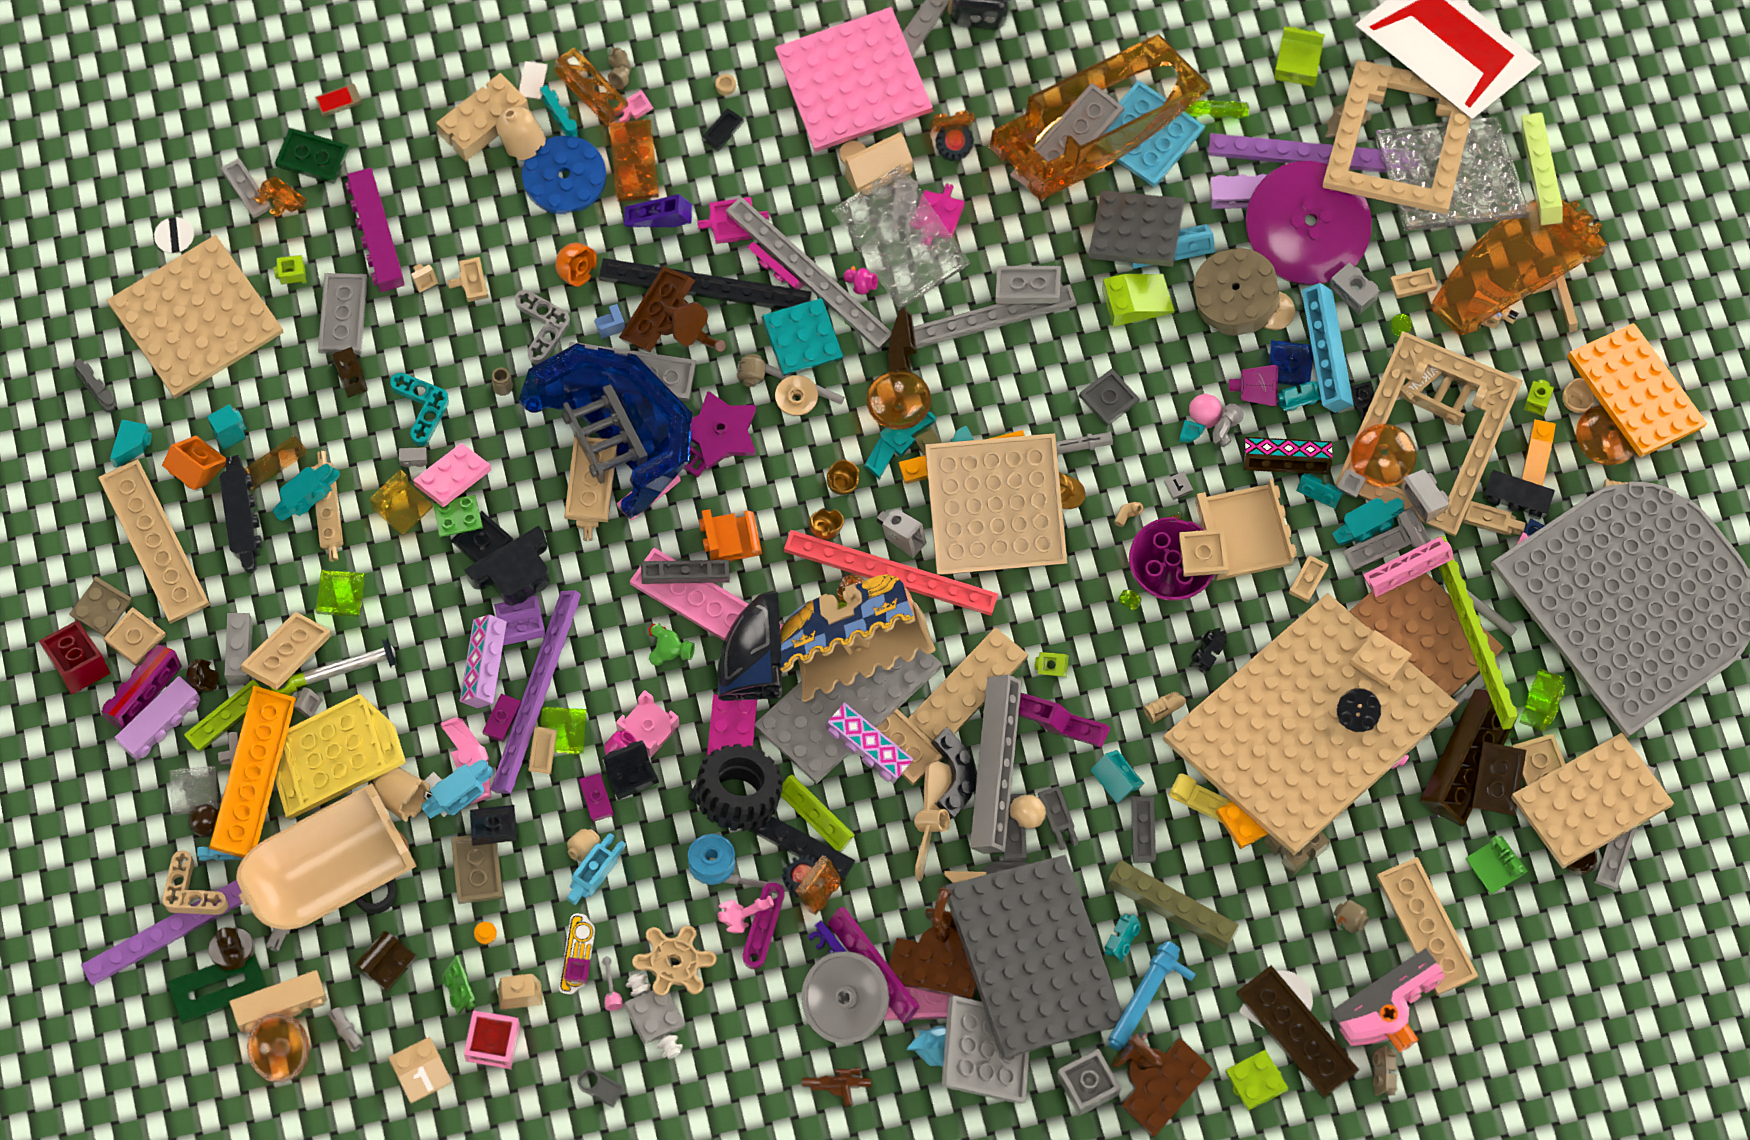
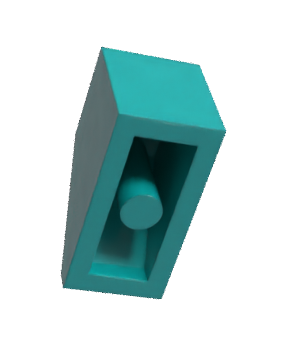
[110,419,152,468]

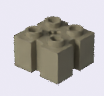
[1264,832,1330,876]

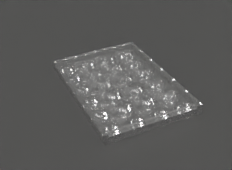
[832,164,970,311]

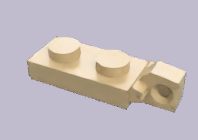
[1463,501,1526,535]

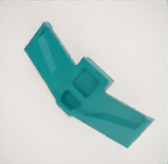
[863,407,936,480]

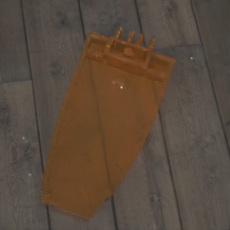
[1430,199,1607,335]

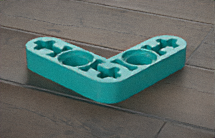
[390,372,449,446]

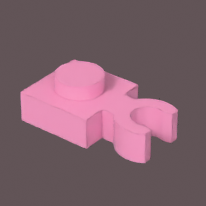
[613,90,653,125]

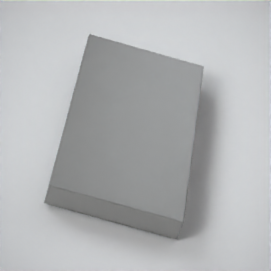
[318,273,368,354]

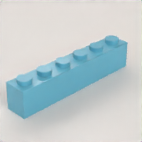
[1302,283,1354,413]

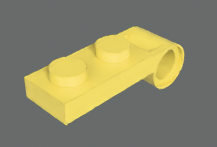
[1169,774,1232,823]

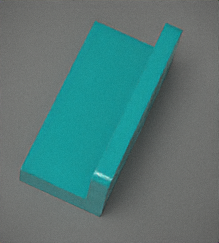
[1091,750,1145,803]

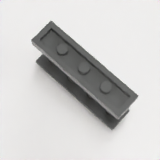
[561,384,647,484]

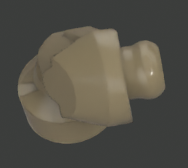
[608,47,631,90]

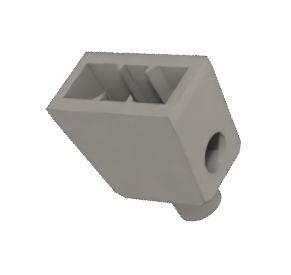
[877,509,927,558]

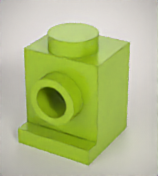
[274,255,307,285]
[1523,380,1554,416]
[1035,652,1069,677]

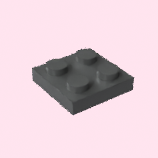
[1079,369,1140,427]

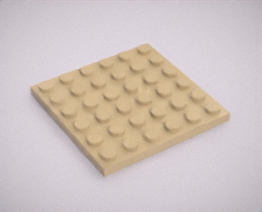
[107,235,284,399]
[925,433,1067,575]

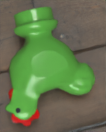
[648,623,695,666]

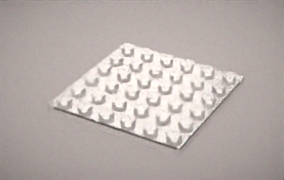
[1375,117,1530,231]

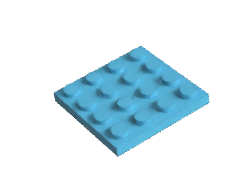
[1094,80,1205,188]

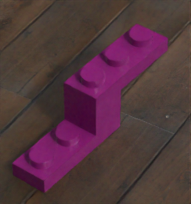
[1018,693,1111,748]

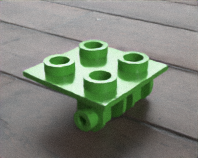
[433,495,483,537]
[1465,835,1528,895]
[442,956,476,1015]

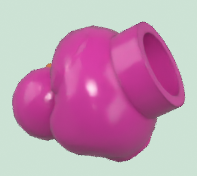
[843,266,878,295]

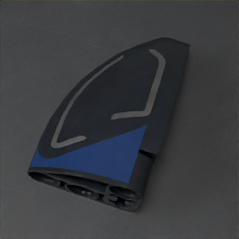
[717,592,782,701]

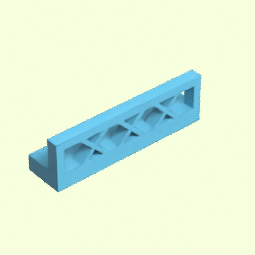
[1131,224,1215,269]

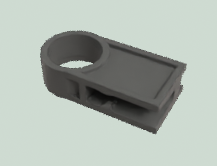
[577,1069,624,1108]

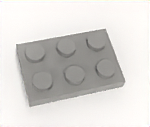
[996,266,1061,304]

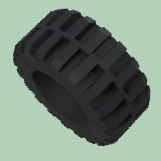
[694,744,783,831]

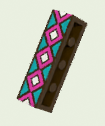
[1243,437,1332,475]

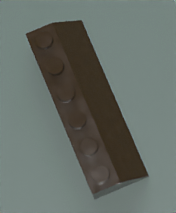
[1420,689,1519,826]

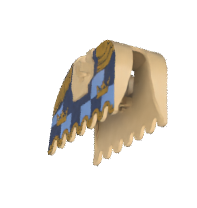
[781,574,936,702]

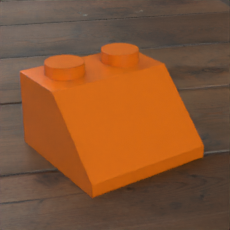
[162,436,226,490]

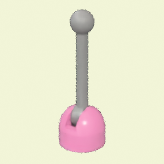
[602,957,623,1011]

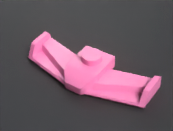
[440,717,491,805]

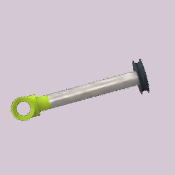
[271,637,397,696]

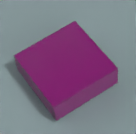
[564,957,591,984]

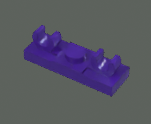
[808,920,847,954]

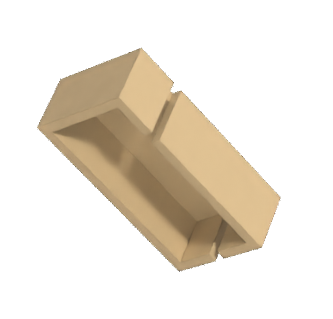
[436,73,529,162]

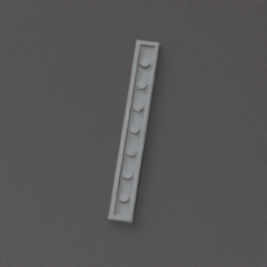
[914,285,1077,349]

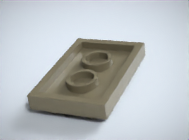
[451,835,503,904]

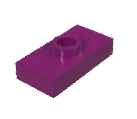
[482,693,521,742]
[579,773,614,822]

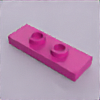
[747,242,803,289]

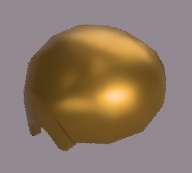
[827,459,859,495]
[809,508,844,540]

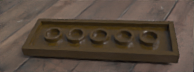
[1236,965,1360,1099]

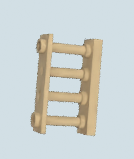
[1398,373,1479,427]

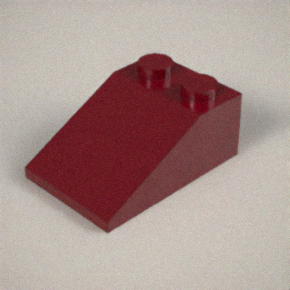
[39,620,111,695]

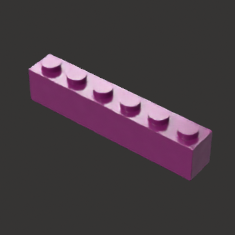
[345,167,405,292]

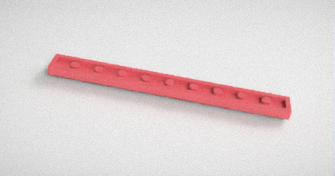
[784,530,998,616]

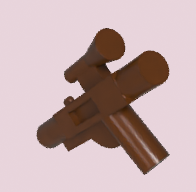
[802,1067,871,1107]

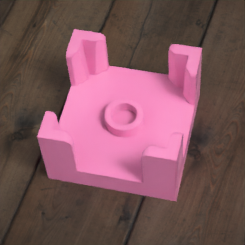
[616,690,680,758]

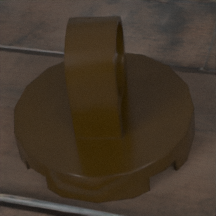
[208,927,255,970]

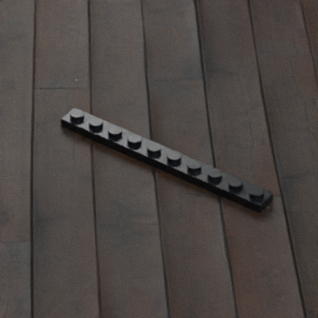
[599,258,812,310]

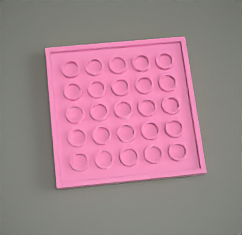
[775,7,933,152]

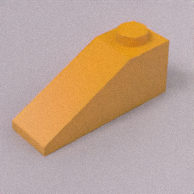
[1521,419,1556,486]

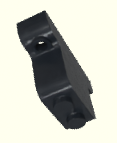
[464,525,551,606]

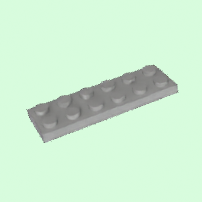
[1010,83,1124,202]
[562,342,696,402]

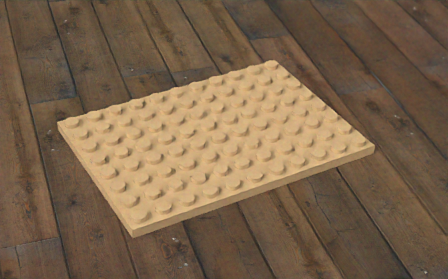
[1163,593,1459,855]

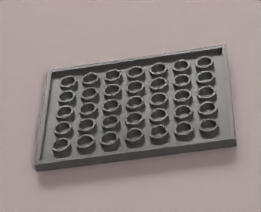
[943,855,1123,1059]

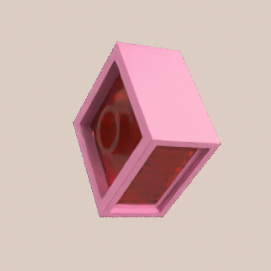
[464,1011,520,1069]

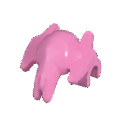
[718,896,774,933]

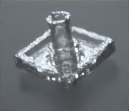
[170,765,219,815]

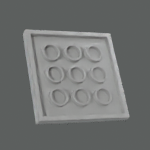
[941,996,1029,1104]

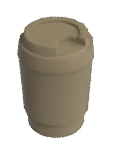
[491,367,513,396]

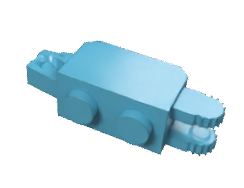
[421,759,494,819]
[567,833,626,905]

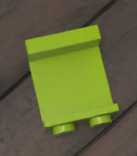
[1274,27,1325,87]

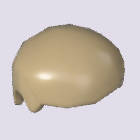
[1562,378,1595,413]
[1010,795,1046,829]

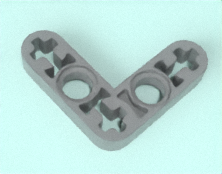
[515,290,570,365]

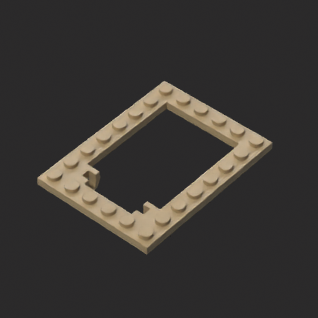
[1323,60,1471,215]
[1335,331,1523,537]

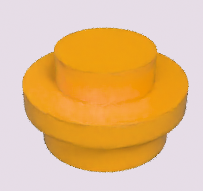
[474,922,497,944]

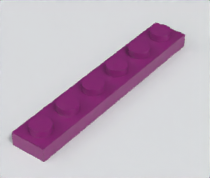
[828,907,919,1023]

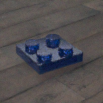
[1268,340,1313,386]

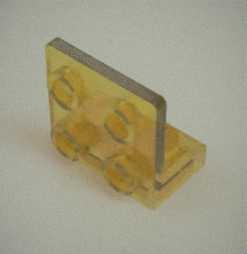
[370,469,433,535]

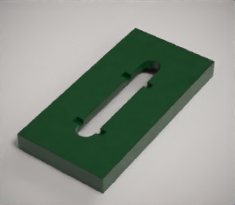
[167,951,267,1025]

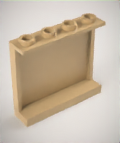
[1195,479,1297,581]

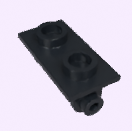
[1189,628,1227,673]

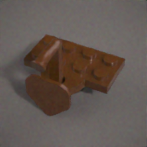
[619,266,726,353]
[889,888,977,1000]
[1111,1031,1213,1137]

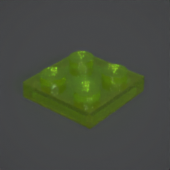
[316,570,366,617]
[541,707,587,754]

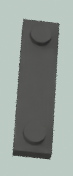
[641,560,730,584]

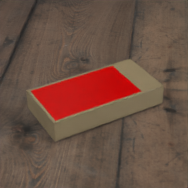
[315,83,362,117]

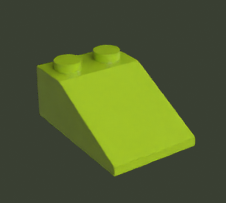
[1102,274,1175,327]

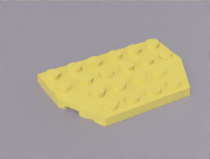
[275,693,406,820]

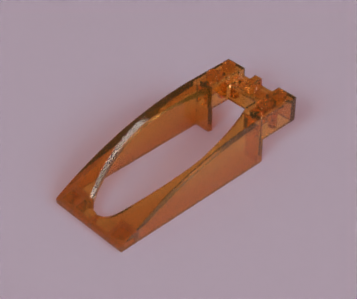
[989,34,1210,201]

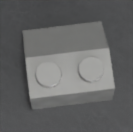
[1401,469,1449,523]

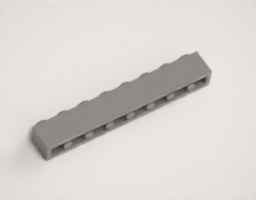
[970,674,1022,854]

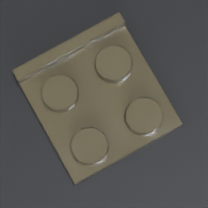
[69,576,132,637]

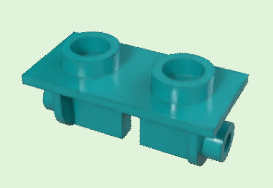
[1277,380,1321,411]
[1296,473,1343,509]
[1104,914,1141,962]

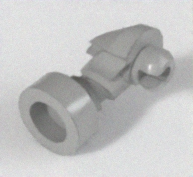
[1213,404,1244,447]

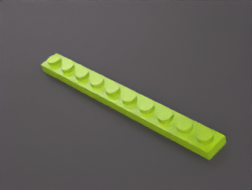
[1432,536,1518,730]

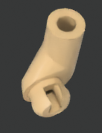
[1114,502,1144,527]

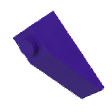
[624,194,692,227]

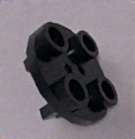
[1337,688,1381,732]

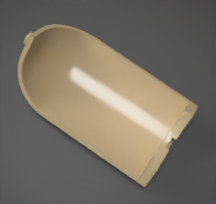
[237,783,416,929]

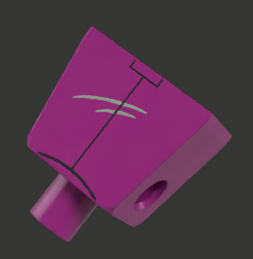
[1229,365,1278,406]

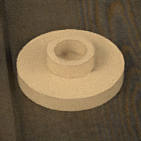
[839,141,866,165]

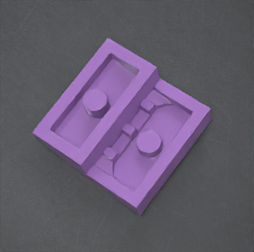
[494,595,546,645]

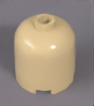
[496,106,546,160]
[373,767,430,822]

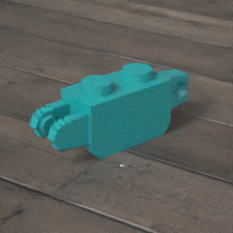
[272,463,340,521]
[1332,497,1405,546]

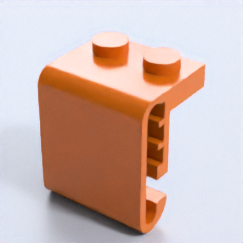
[698,509,762,561]

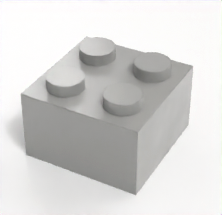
[1057,1049,1121,1116]

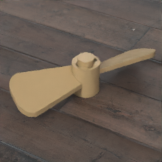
[914,761,952,881]

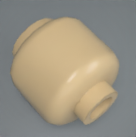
[567,829,601,862]

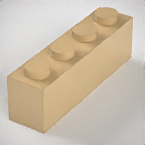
[230,970,328,1032]

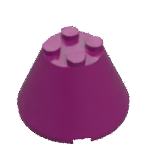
[1129,517,1214,601]

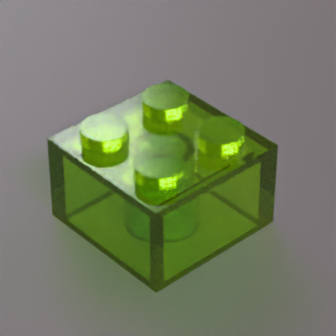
[1519,669,1566,731]

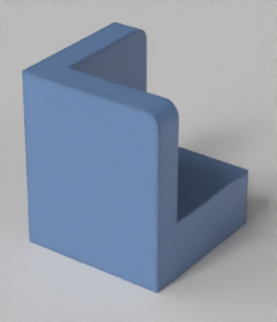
[594,304,625,339]

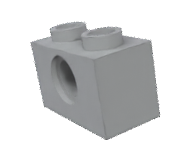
[1329,263,1380,315]

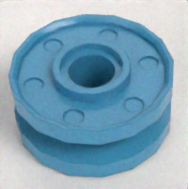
[688,834,736,885]

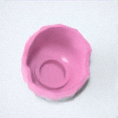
[1189,393,1222,428]

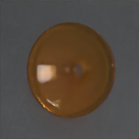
[866,370,931,430]
[1576,405,1635,465]
[1351,424,1417,488]
[247,1013,309,1082]

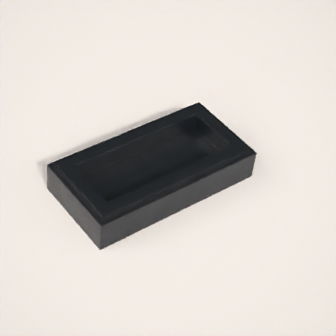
[702,108,744,152]

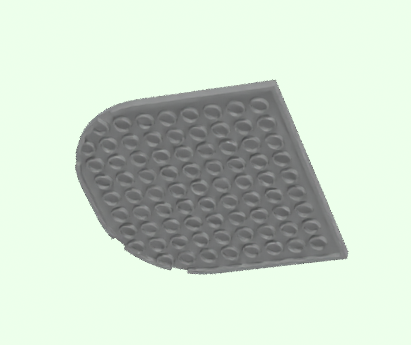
[1491,482,1750,738]

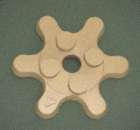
[632,926,717,996]

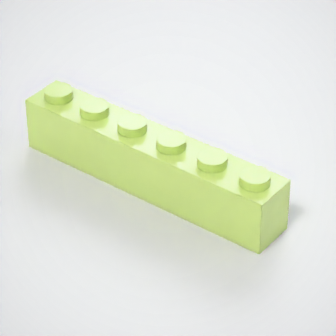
[1521,113,1563,225]

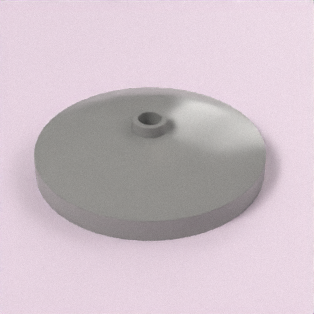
[802,952,889,1044]

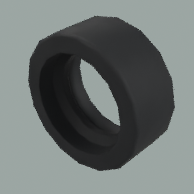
[355,879,396,914]

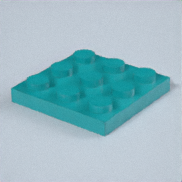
[761,298,843,376]

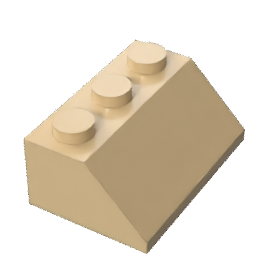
[845,132,913,198]

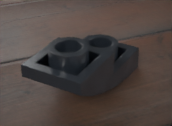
[1350,381,1375,423]

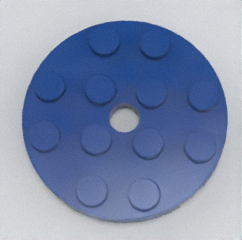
[522,136,606,214]

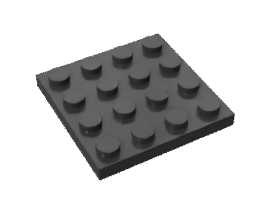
[1089,190,1185,267]

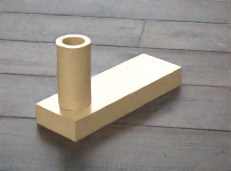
[1529,266,1578,333]

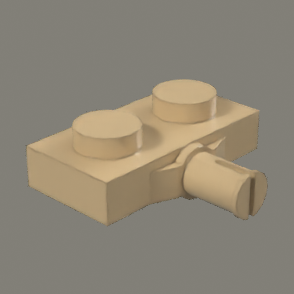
[448,257,488,302]

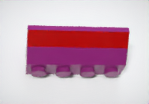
[101,645,182,731]

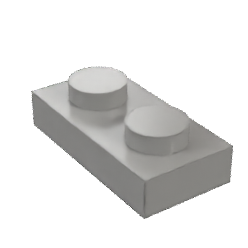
[1398,506,1431,549]

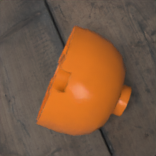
[555,243,597,287]

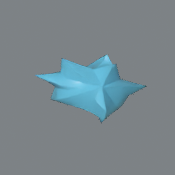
[907,1026,946,1067]

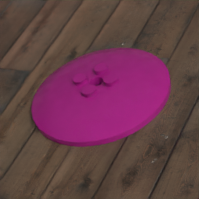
[1246,161,1372,285]

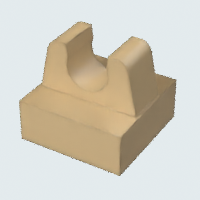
[411,263,438,293]

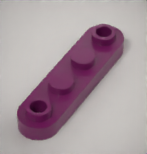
[743,882,785,969]

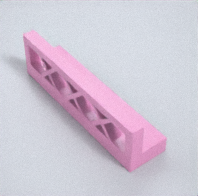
[1363,536,1454,598]

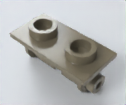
[1372,1046,1397,1096]

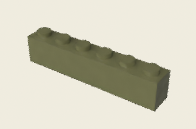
[1108,860,1239,951]

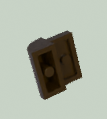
[353,931,417,992]

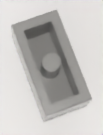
[399,448,428,467]

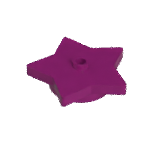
[678,391,756,469]

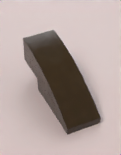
[888,307,917,378]

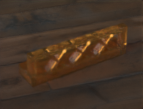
[554,48,628,127]

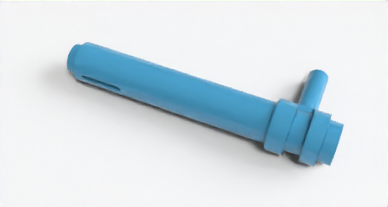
[1108,941,1196,1051]

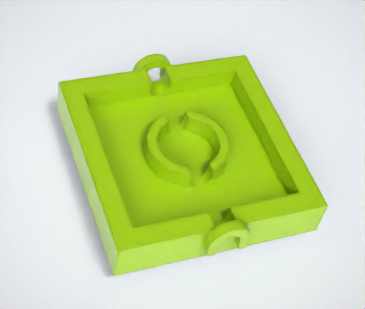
[1225,1050,1288,1111]

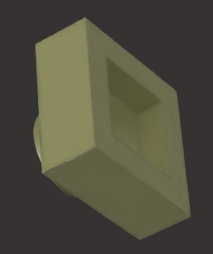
[915,428,942,456]

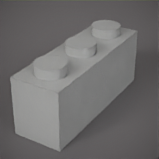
[225,613,253,684]

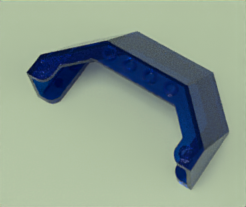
[518,343,692,519]

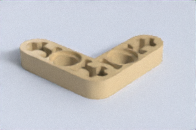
[162,850,228,915]

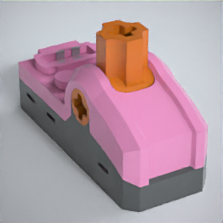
[1331,948,1445,1053]

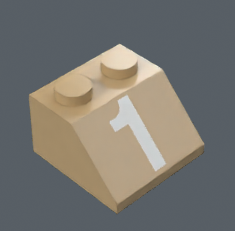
[388,1037,452,1104]

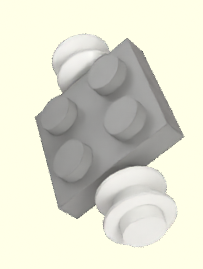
[624,973,686,1059]

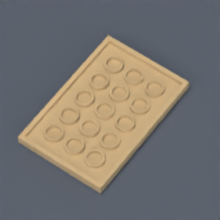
[1511,733,1674,869]

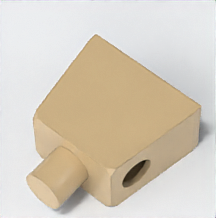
[498,974,543,1010]

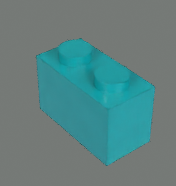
[207,404,246,450]

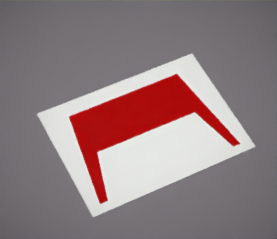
[1355,0,1542,119]

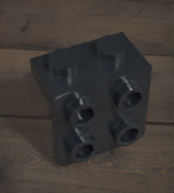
[603,740,659,800]

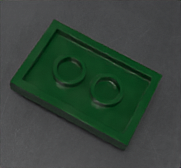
[275,127,349,184]

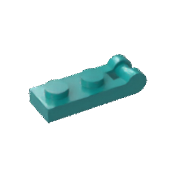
[540,84,578,137]

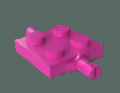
[911,183,965,248]
[697,197,769,244]

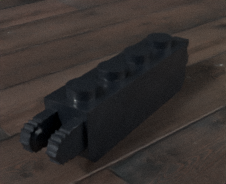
[219,455,263,573]

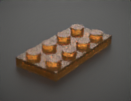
[609,119,659,202]

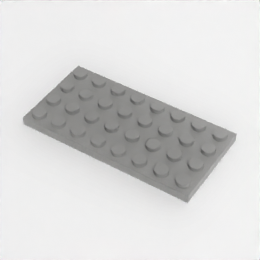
[755,650,942,784]

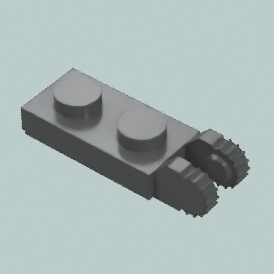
[73,358,116,413]
[1038,786,1078,851]

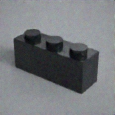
[1483,470,1555,519]

